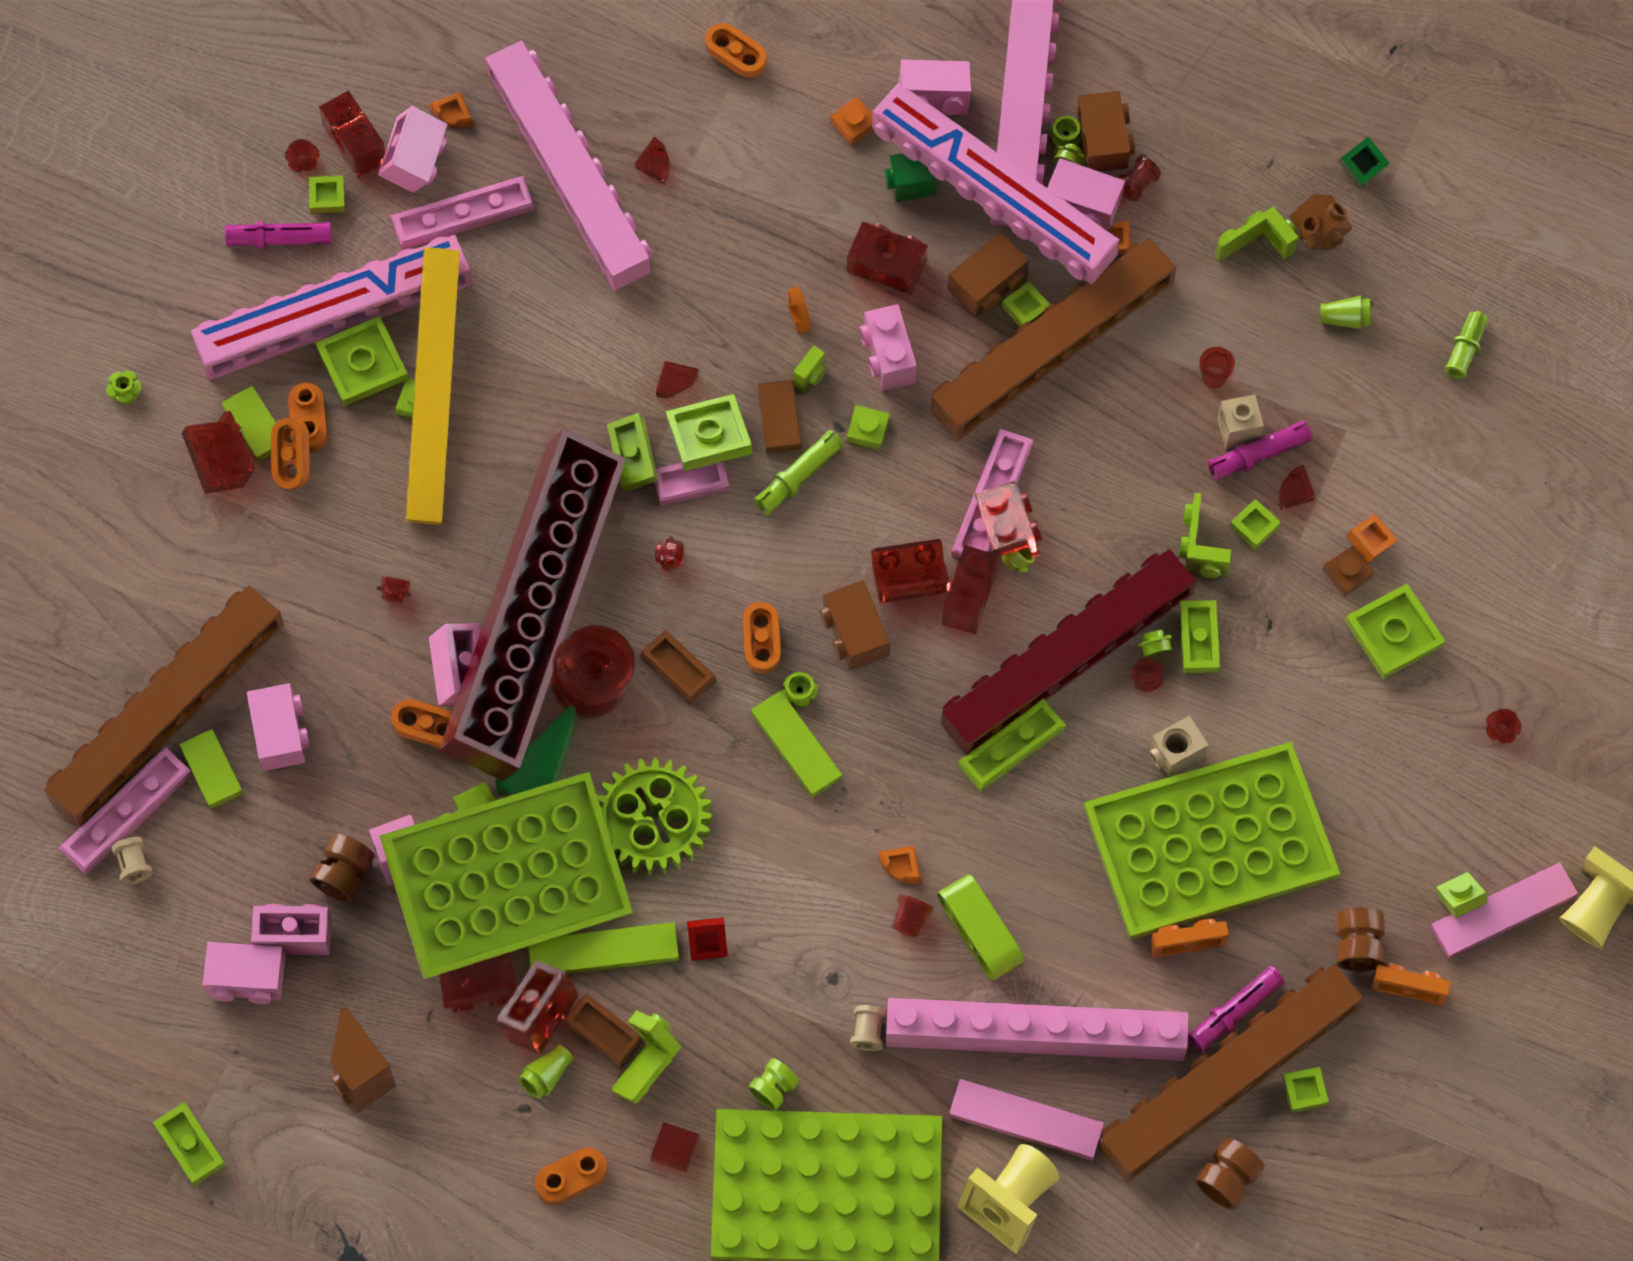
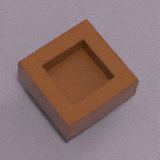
[1323,545,1375,597]

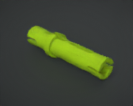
[753,430,844,516]

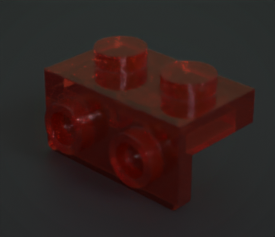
[181,411,254,494]
[975,481,1042,558]
[871,539,950,604]
[439,952,518,1012]

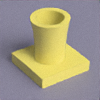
[1559,846,1633,949]
[957,1144,1059,1254]

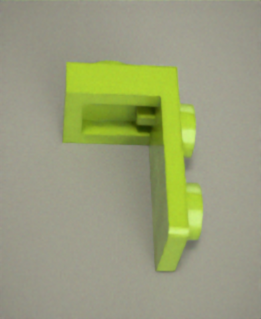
[1215,206,1299,262]
[1179,493,1231,578]
[611,1010,682,1104]

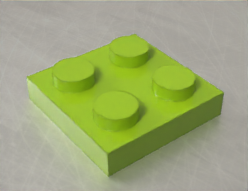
[315,316,408,406]
[666,394,753,472]
[1345,583,1446,679]

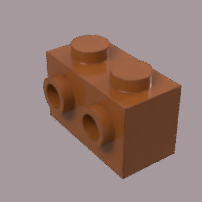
[1077,91,1135,171]
[948,232,1029,317]
[819,580,890,670]

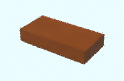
[758,380,801,453]
[640,629,716,705]
[562,993,644,1069]

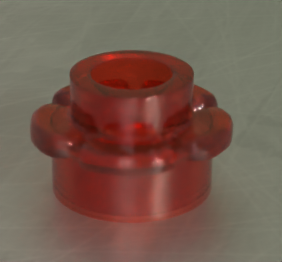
[285,139,319,172]
[655,536,684,571]
[376,576,411,603]
[1130,657,1165,692]
[1486,709,1522,744]

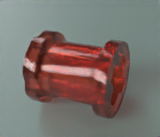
[1117,155,1161,201]

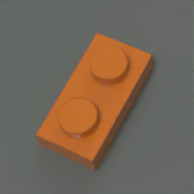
[1150,919,1229,959]
[1370,963,1451,1006]

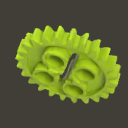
[597,757,712,875]

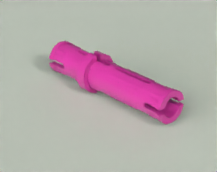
[225,221,332,249]
[1207,420,1312,481]
[1188,965,1285,1053]

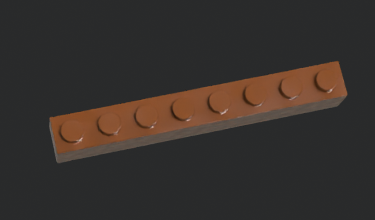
[931,238,1176,441]
[44,585,284,828]
[1099,964,1363,1183]

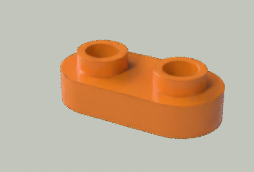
[705,23,767,78]
[288,382,328,453]
[271,418,310,489]
[743,602,781,674]
[391,699,452,748]
[535,1147,607,1205]

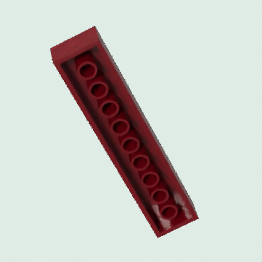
[439,428,626,781]

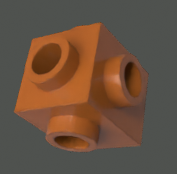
[1289,194,1353,250]

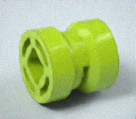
[748,1058,800,1111]

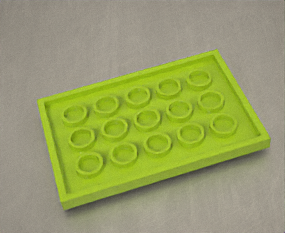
[1083,741,1341,940]
[379,772,633,979]
[711,1109,942,1261]

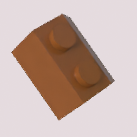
[330,1007,396,1112]

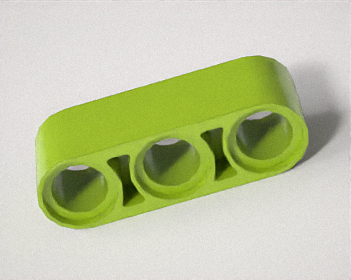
[937,874,1025,981]

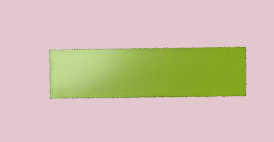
[528,922,679,978]

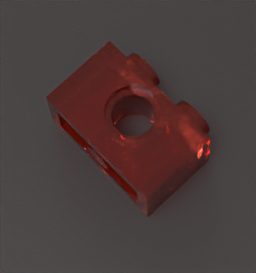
[319,90,385,178]
[847,222,928,295]
[942,545,999,635]
[496,960,579,1055]

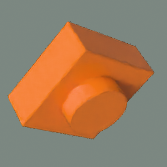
[830,97,874,146]
[1346,513,1398,564]

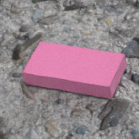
[654,462,729,506]

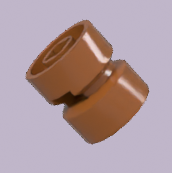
[309,833,375,902]
[1336,907,1385,972]
[1194,1138,1265,1210]

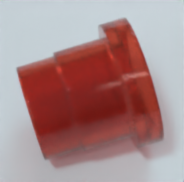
[1199,347,1235,388]
[892,894,934,937]

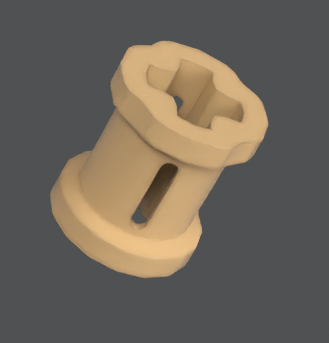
[111,837,153,885]
[850,1005,887,1051]

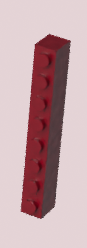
[941,549,1196,755]

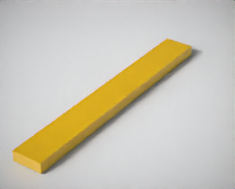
[405,247,460,525]

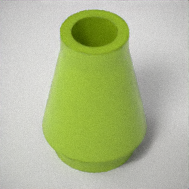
[1320,295,1371,330]
[519,1044,574,1099]

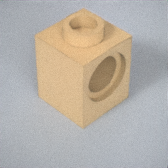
[1217,394,1264,450]
[1148,715,1209,777]

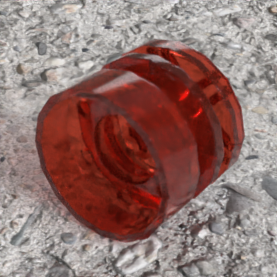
[551,625,635,718]

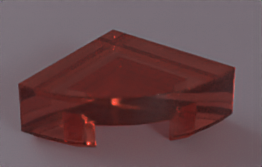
[635,137,670,185]
[656,361,699,398]
[1278,465,1315,510]

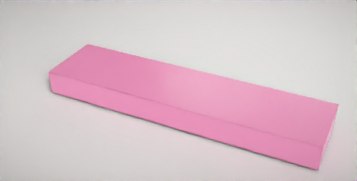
[391,176,534,250]
[951,429,1033,567]
[59,747,192,875]
[1430,862,1578,959]
[949,1079,1104,1161]

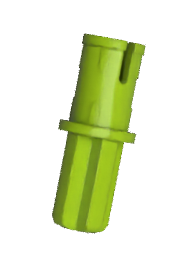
[1445,311,1488,379]

